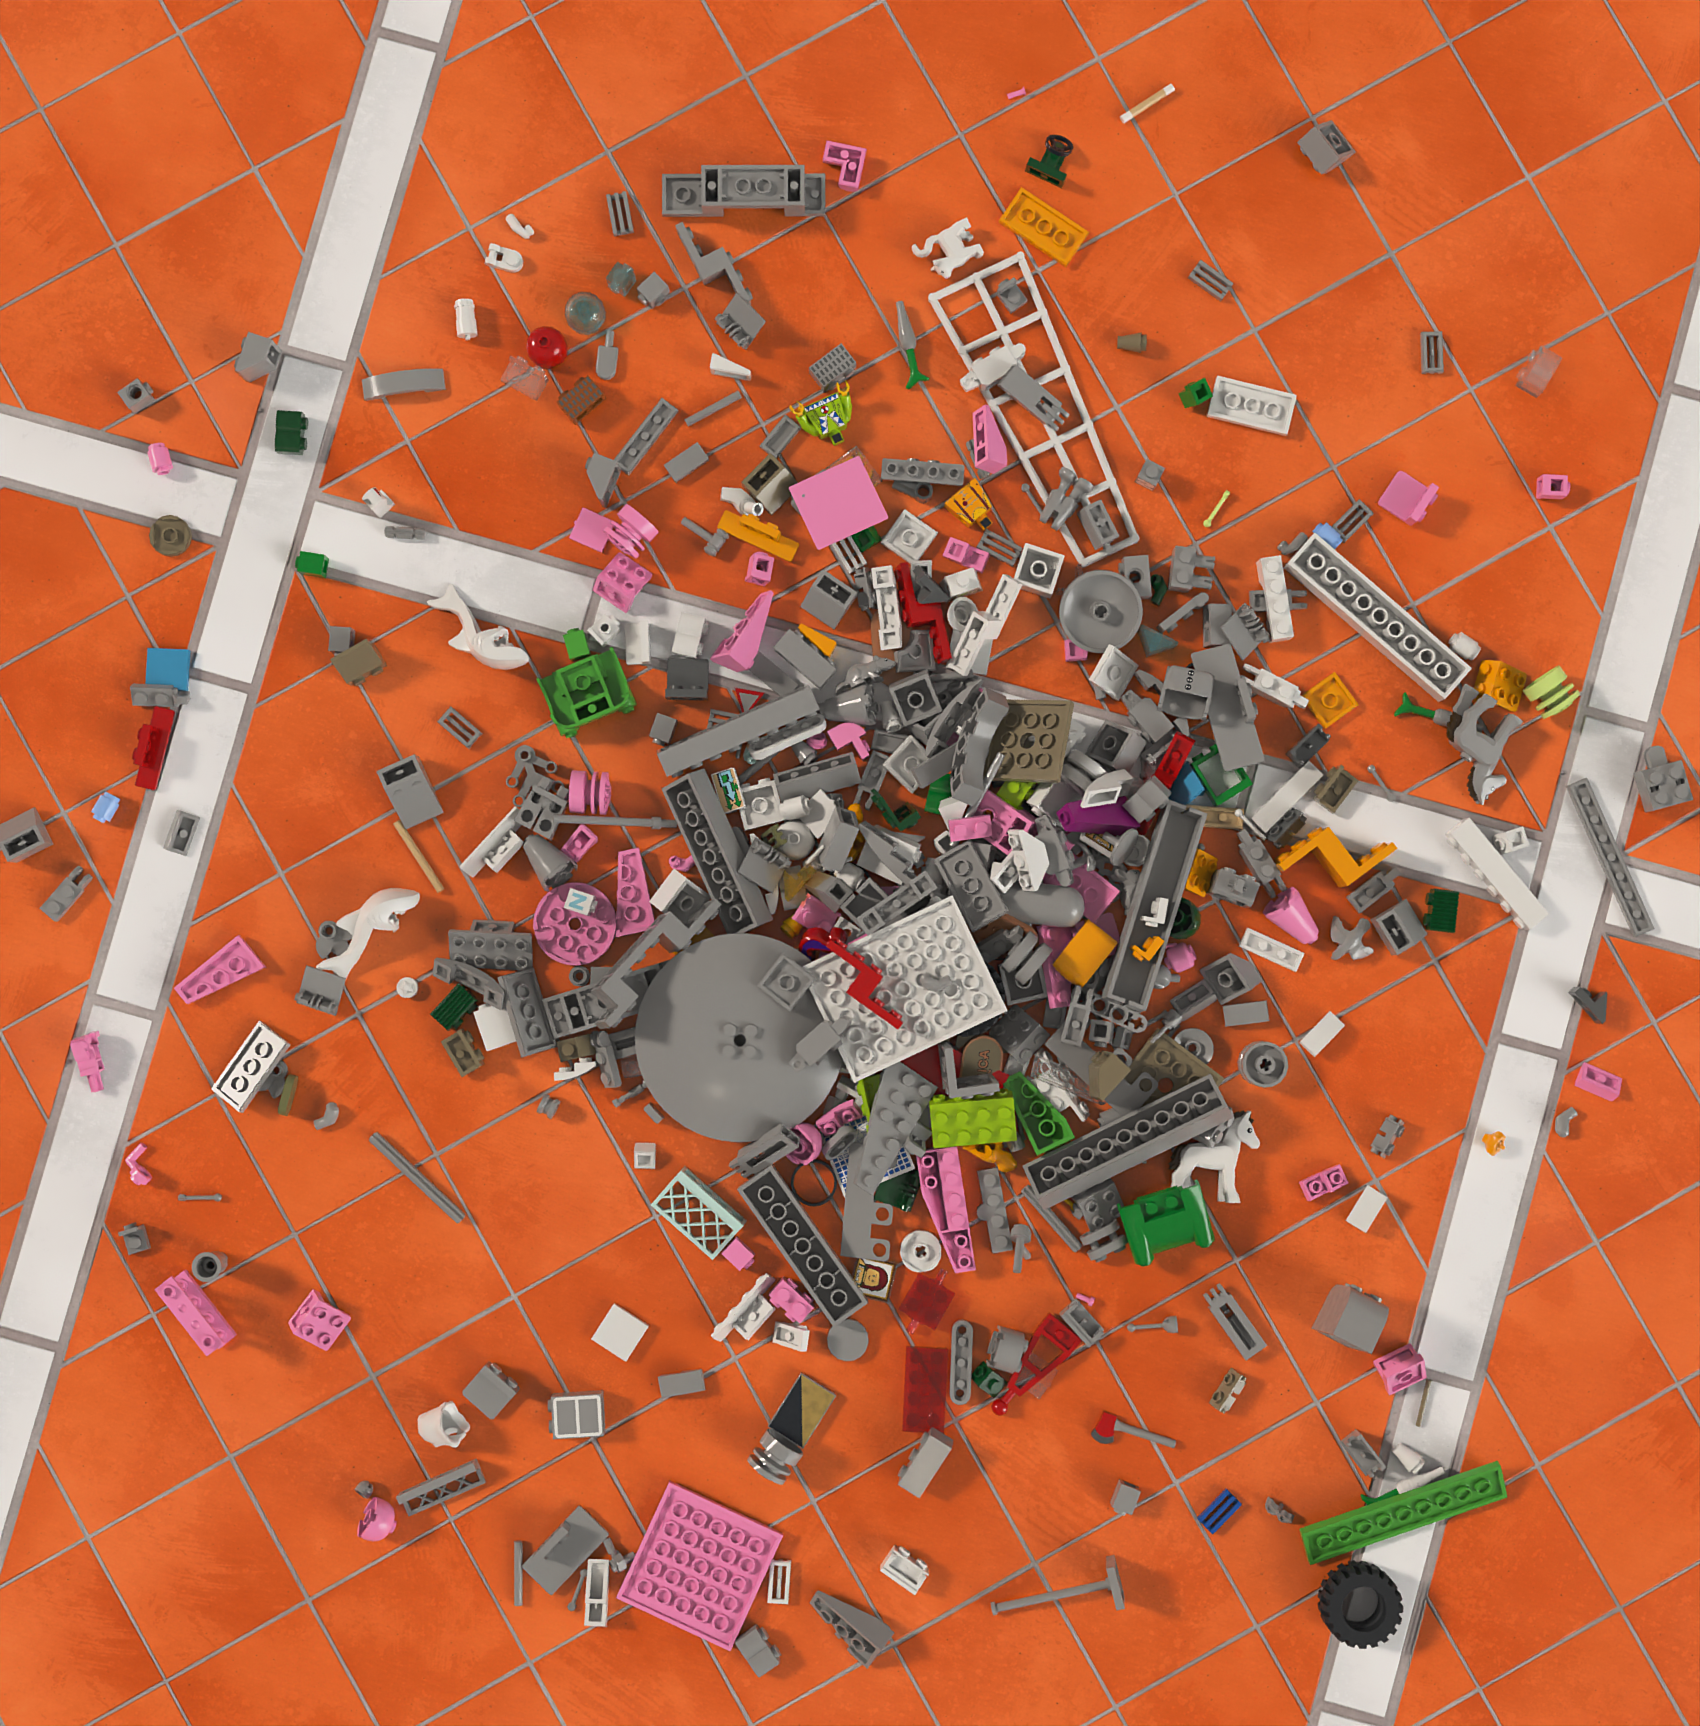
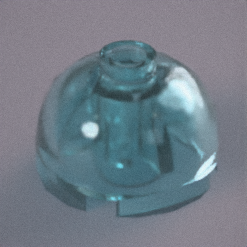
[565,292,606,335]

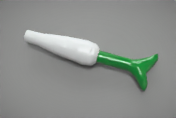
[1360,1466,1445,1505]

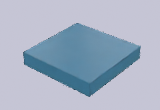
[145,648,191,691]

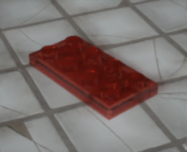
[902,1346,948,1434]

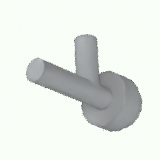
[1010,1224,1032,1273]

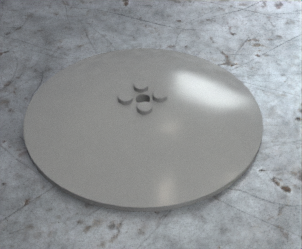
[635,933,843,1142]

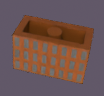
[557,375,606,425]

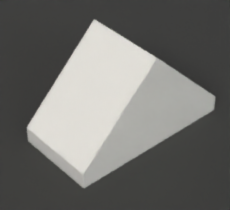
[938,797,967,830]

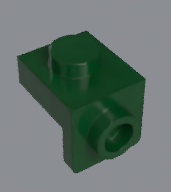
[971,1361,1008,1398]

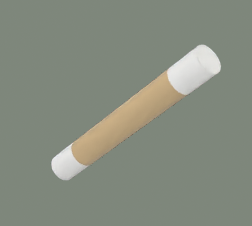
[1120,83,1175,124]

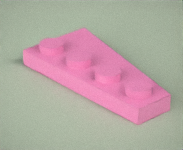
[1036,925,1072,1009]

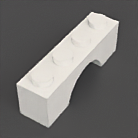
[1256,555,1294,643]

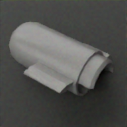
[995,878,1085,927]

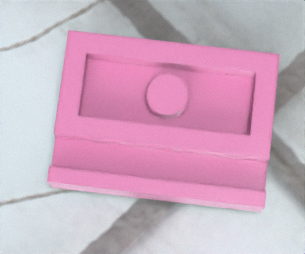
[792,893,841,933]

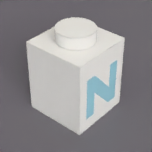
[564,888,598,916]

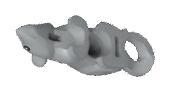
[835,655,896,695]

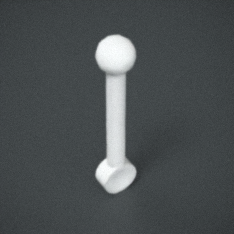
[1235,809,1267,841]

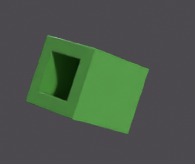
[563,628,592,661]

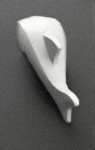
[427,584,529,670]
[316,888,420,978]

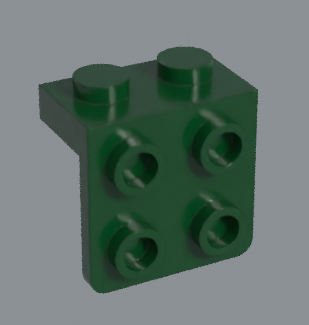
[871,788,921,831]

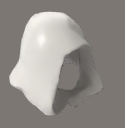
[417,1401,470,1448]

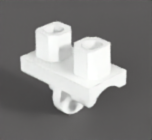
[835,1075,863,1111]

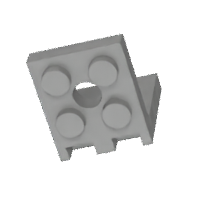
[938,1040,1000,1099]

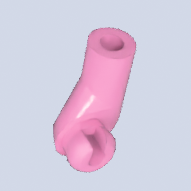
[669,855,696,872]

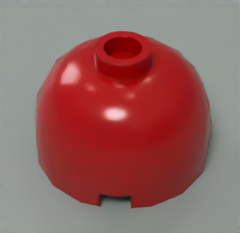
[526,326,568,369]

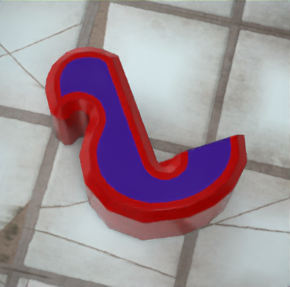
[798,927,848,962]

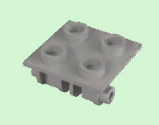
[715,292,766,350]
[1221,603,1270,661]
[738,837,792,893]
[294,965,346,1016]

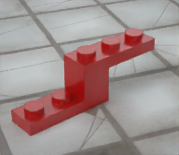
[894,562,952,664]
[1137,731,1195,836]
[826,939,904,1029]

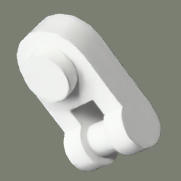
[484,243,524,273]

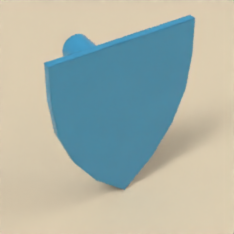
[1168,761,1205,805]

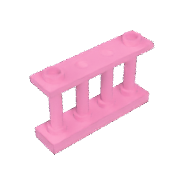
[155,1270,237,1356]

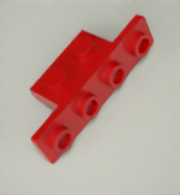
[132,706,175,790]

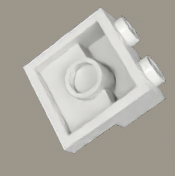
[739,778,785,831]

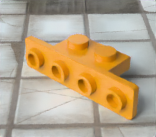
[717,510,799,562]

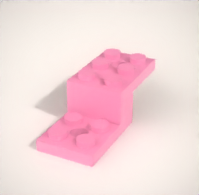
[962,790,1075,879]

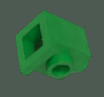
[1178,378,1213,408]

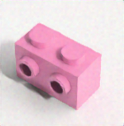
[769,1276,814,1323]

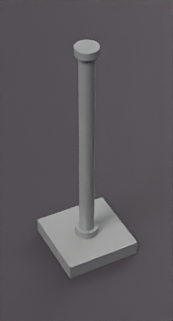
[991,1555,1125,1615]

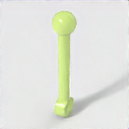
[1203,490,1230,527]

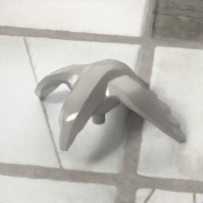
[1331,916,1374,960]

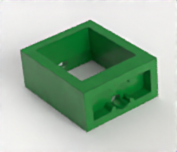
[1190,744,1253,807]

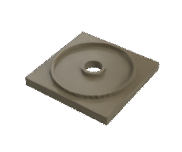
[983,699,1074,783]
[1124,1027,1225,1108]

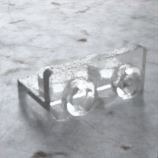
[500,355,549,401]

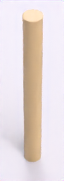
[393,820,445,893]

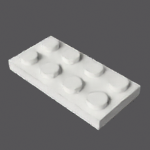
[1206,375,1297,436]

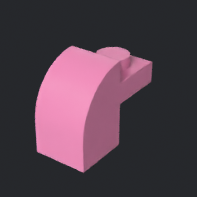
[827,723,871,761]

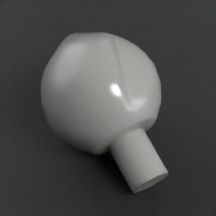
[1153,964,1180,989]

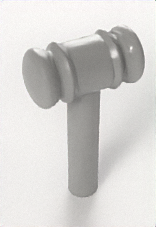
[681,517,729,557]

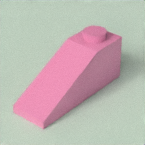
[973,404,1007,474]

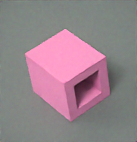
[722,1236,755,1271]

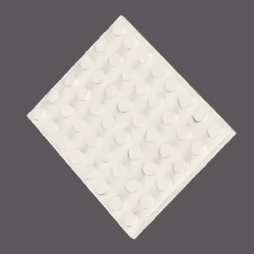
[802,895,1007,1083]

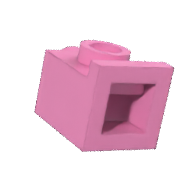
[1536,474,1570,499]
[745,552,774,586]

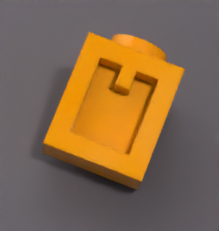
[1129,936,1164,962]

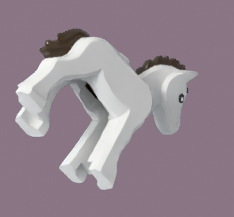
[1168,1110,1260,1203]

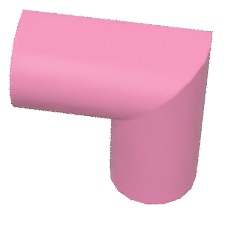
[822,141,867,192]

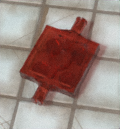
[898,1268,955,1335]

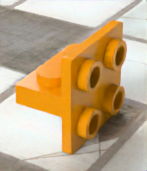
[1184,848,1218,897]

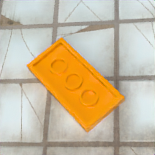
[998,187,1089,267]

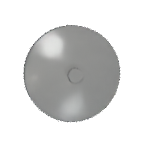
[1059,570,1143,653]

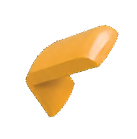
[1052,918,1118,988]

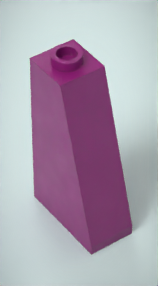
[1056,796,1140,836]

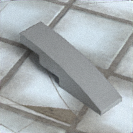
[859,821,917,884]

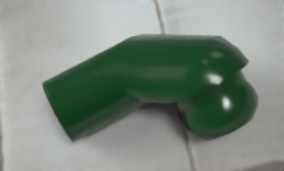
[1150,574,1167,606]

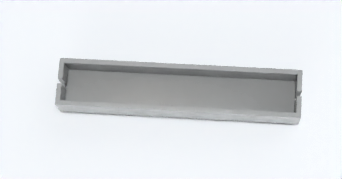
[1101,800,1208,1012]

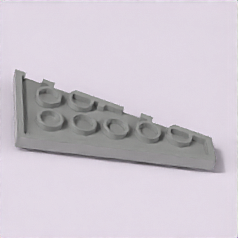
[853,1061,938,1195]

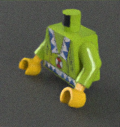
[789,380,852,446]

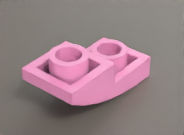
[816,1099,862,1137]
[1299,1164,1348,1201]

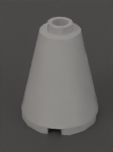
[523,834,578,892]

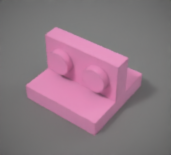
[1373,1343,1427,1396]

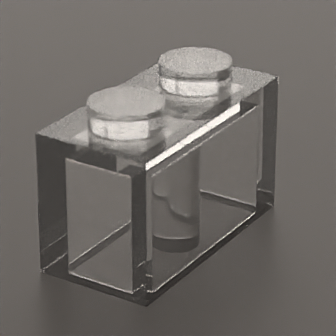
[1515,345,1563,398]

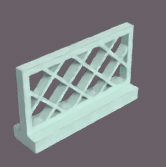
[651,1166,747,1260]

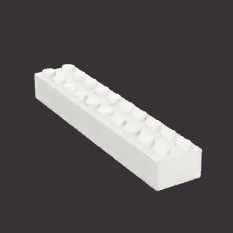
[1283,533,1472,702]

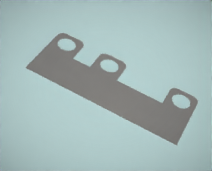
[1044,1018,1158,1117]
[840,1142,898,1261]

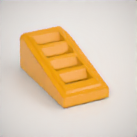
[798,623,837,658]

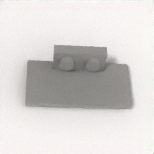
[448,920,533,970]
[522,1505,609,1595]

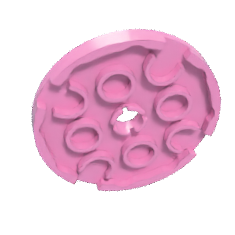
[533,883,617,965]

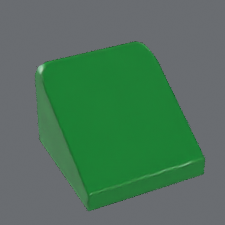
[851,526,882,553]

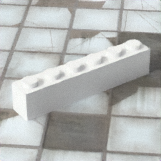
[1445,818,1549,930]

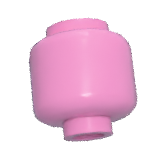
[1164,942,1197,973]

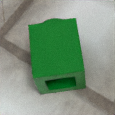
[295,551,329,578]

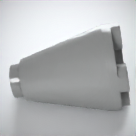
[820,684,879,726]

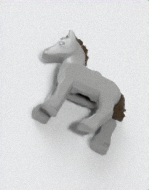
[1446,684,1523,805]

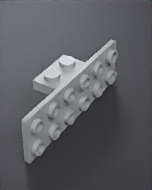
[1191,644,1265,772]

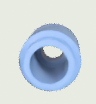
[1312,522,1343,549]
[91,791,120,823]

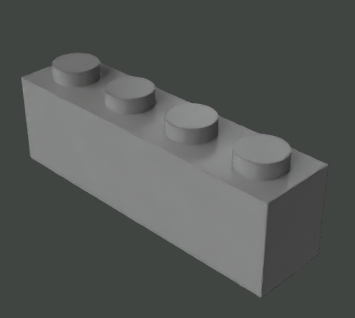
[773,752,861,803]

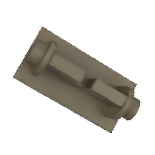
[1209,1368,1247,1414]

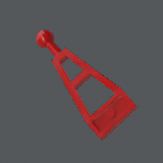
[991,1312,1082,1416]

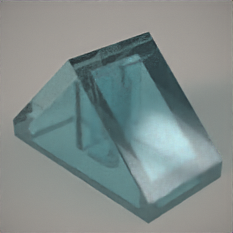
[1137,624,1179,658]

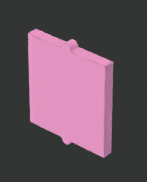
[569,508,613,553]

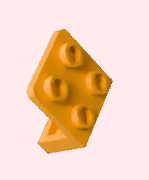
[1473,660,1527,712]

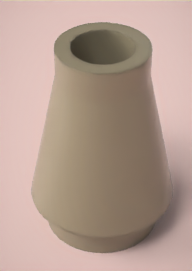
[1117,332,1147,353]

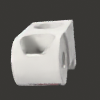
[362,487,395,518]

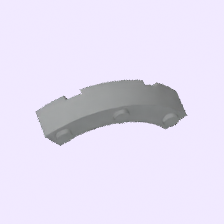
[950,687,1009,806]

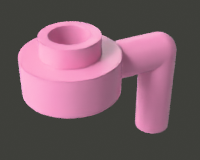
[125,1143,152,1185]

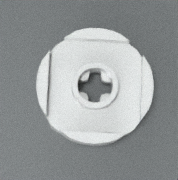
[900,1230,941,1272]

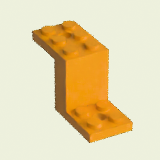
[1274,827,1398,887]

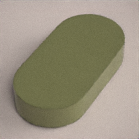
[278,1074,298,1116]

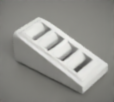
[710,353,752,381]

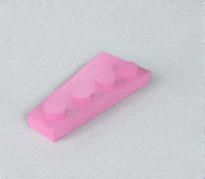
[616,848,655,937]
[174,935,266,1004]

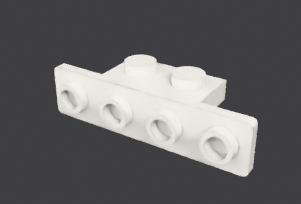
[460,806,525,877]
[1030,1047,1090,1122]
[711,1273,776,1342]

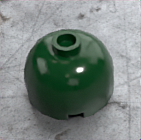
[1169,897,1201,940]

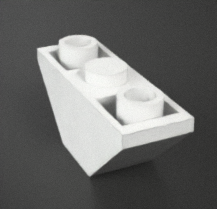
[1007,829,1049,891]

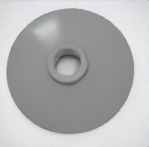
[1174,1028,1214,1065]

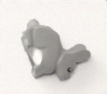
[1110,869,1141,916]

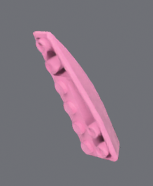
[916,1146,976,1273]

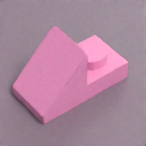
[561,824,598,863]

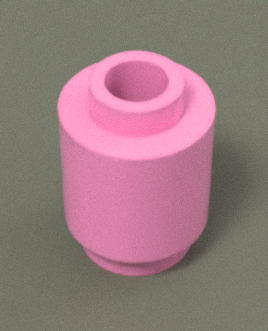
[147,443,173,475]

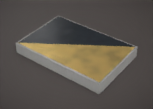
[768,1372,836,1449]

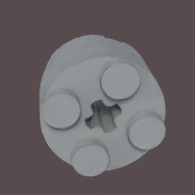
[986,1325,1028,1374]

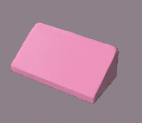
[1575,1062,1622,1101]

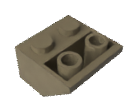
[741,453,798,515]

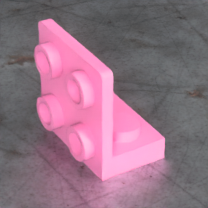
[592,552,652,613]
[288,1289,351,1351]

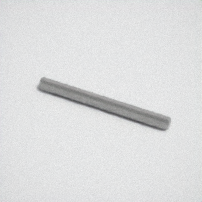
[369,1132,465,1223]

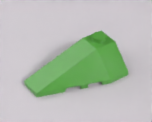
[1003,1071,1075,1158]

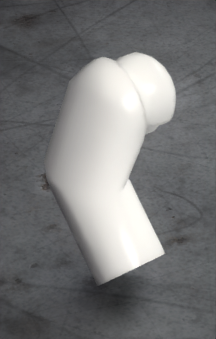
[505,214,534,239]

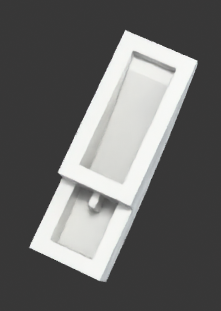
[1080,769,1134,808]
[584,1559,609,1627]

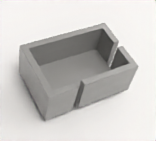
[840,877,909,933]

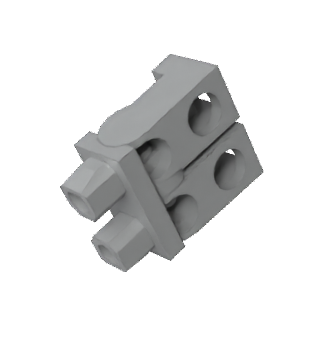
[514,777,569,841]

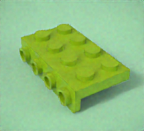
[929,1088,1017,1148]

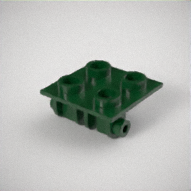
[874,1169,920,1212]

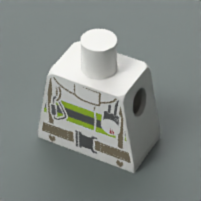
[939,568,983,603]

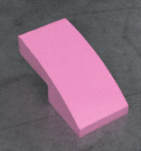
[943,537,990,573]

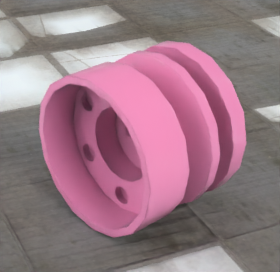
[603,504,659,559]
[569,770,611,815]

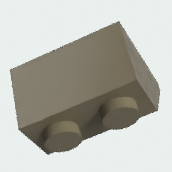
[330,639,387,686]
[1089,1051,1131,1101]

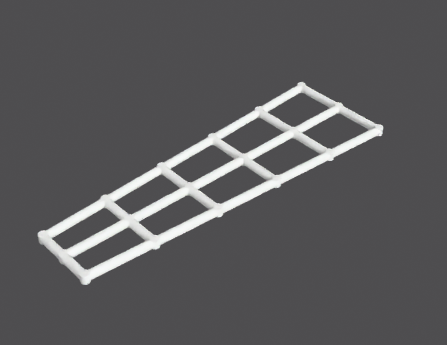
[928,251,1139,568]

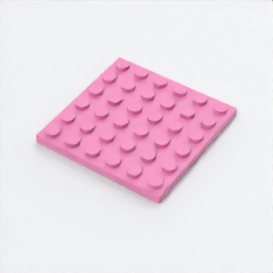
[616,1481,783,1651]

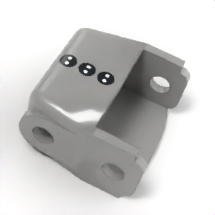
[1157,665,1215,721]

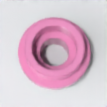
[806,732,827,749]

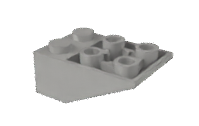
[376,754,444,829]

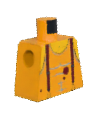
[944,478,993,531]

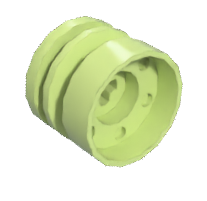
[1523,665,1580,719]

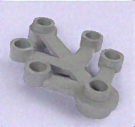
[506,745,565,816]

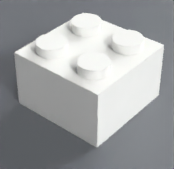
[1014,543,1065,599]

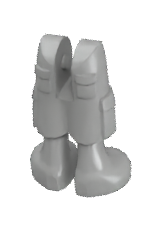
[1039,467,1094,531]

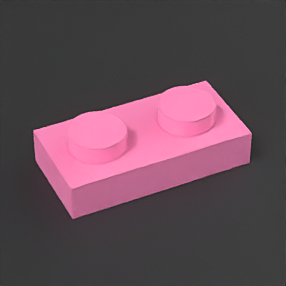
[948,814,992,842]

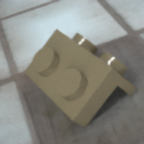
[1313,765,1359,814]
[441,1029,485,1077]

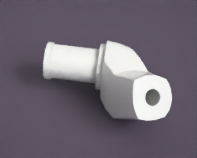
[720,487,764,516]

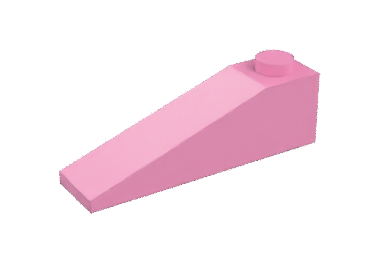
[710,590,774,672]

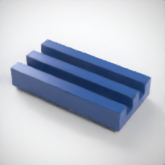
[1197,1488,1242,1534]

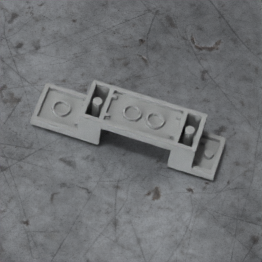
[662,165,825,217]
[591,899,722,1029]
[542,960,669,1039]

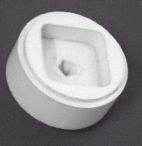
[397,977,419,998]

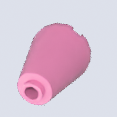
[1263,887,1319,944]

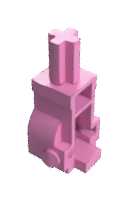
[70,1031,105,1092]

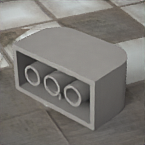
[1311,1283,1389,1354]

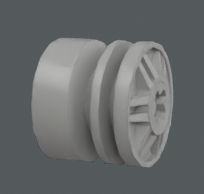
[747,1429,803,1485]

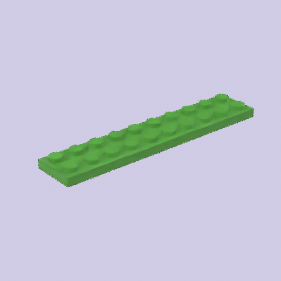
[1299,1461,1507,1565]

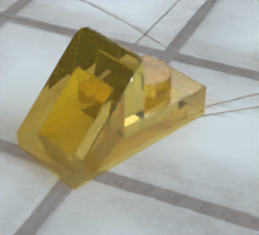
[783,865,817,902]

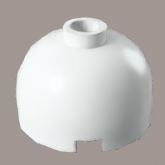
[774,819,815,861]

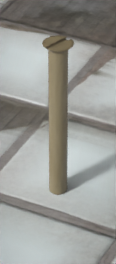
[1416,1378,1433,1427]

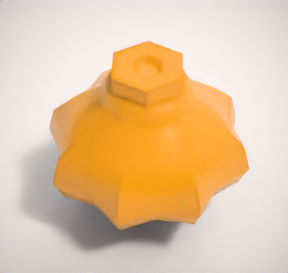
[1482,1131,1506,1156]

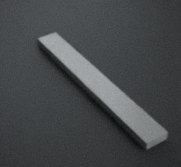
[1566,778,1655,937]

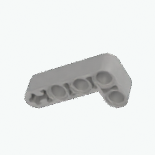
[1071,972,1147,1033]

